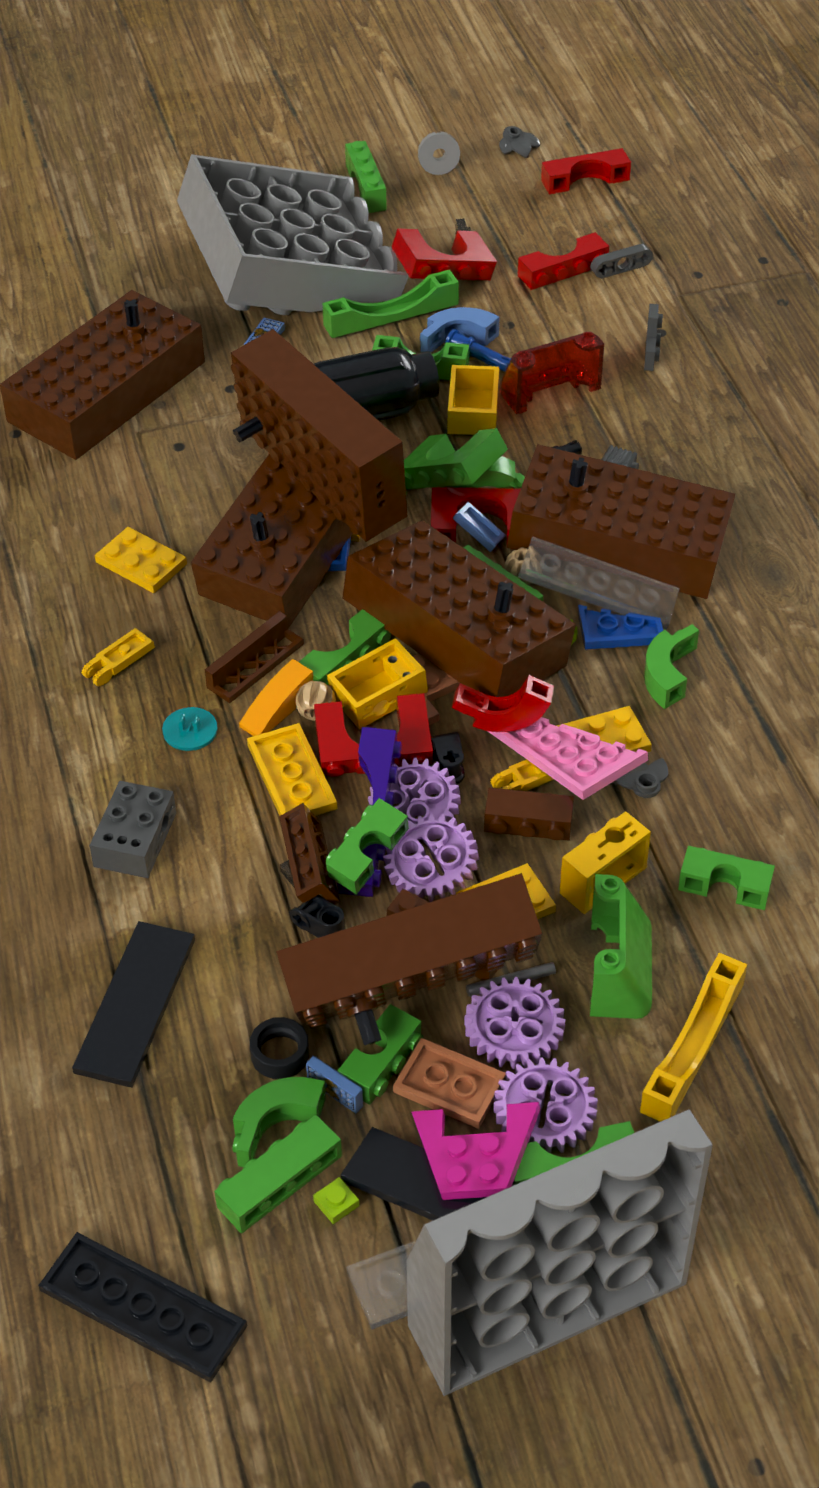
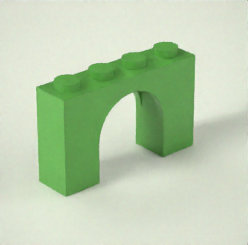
[404,428,508,490]

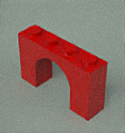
[391,228,497,281]
[431,487,521,543]
[314,693,433,777]

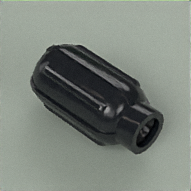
[314,347,440,421]

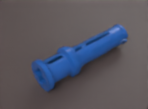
[445,329,513,373]

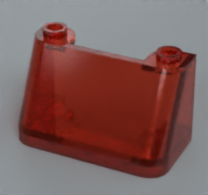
[500,332,604,414]

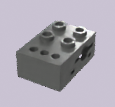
[89,780,177,878]

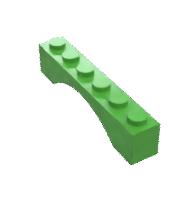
[322,269,459,338]

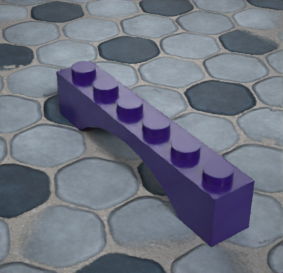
[336,727,402,897]

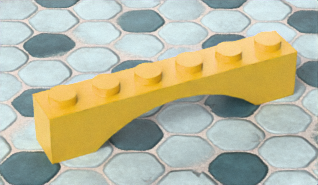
[640,953,748,1122]

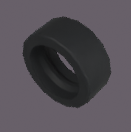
[250,1017,309,1079]

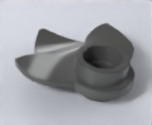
[499,126,540,158]
[615,758,668,798]

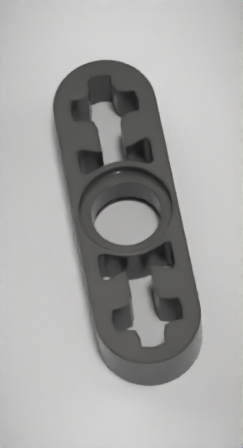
[590,244,653,278]

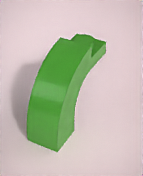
[442,456,525,489]
[644,624,699,709]
[232,1077,326,1167]

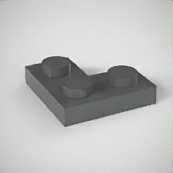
[644,304,663,371]

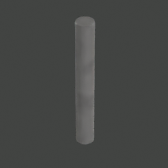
[466,962,556,997]

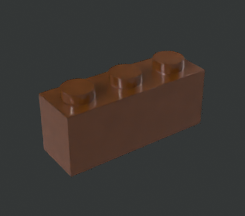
[484,787,574,841]

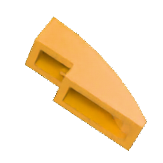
[239,659,313,736]

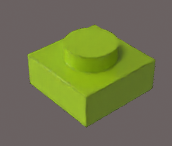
[313,1177,359,1224]

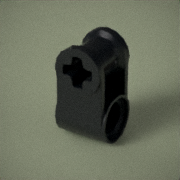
[431,732,465,784]
[289,895,346,938]

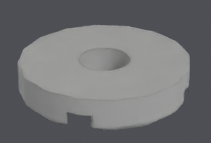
[418,132,460,175]

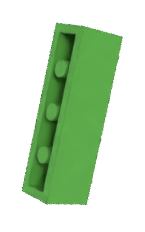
[214,1115,342,1234]

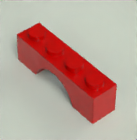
[541,148,631,194]
[518,232,609,290]

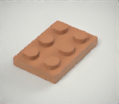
[393,1038,506,1129]

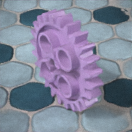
[368,758,461,842]
[384,814,479,902]
[464,977,565,1069]
[493,1057,598,1153]

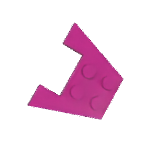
[412,1102,541,1200]

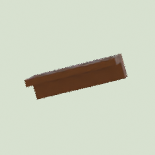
[204,611,304,703]
[279,803,340,905]

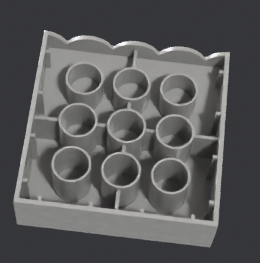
[177,154,409,315]
[406,1109,713,1396]

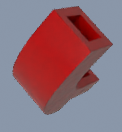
[452,675,554,732]

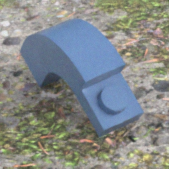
[420,307,500,353]

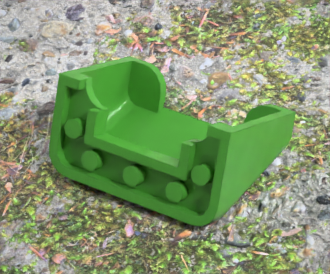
[590,874,652,1019]

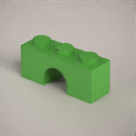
[326,798,409,895]
[678,845,775,910]
[338,1004,423,1105]

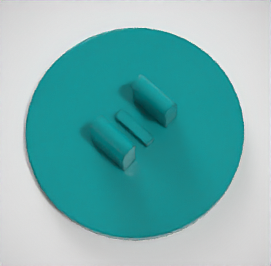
[162,707,218,751]

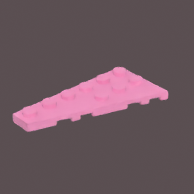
[488,717,648,800]

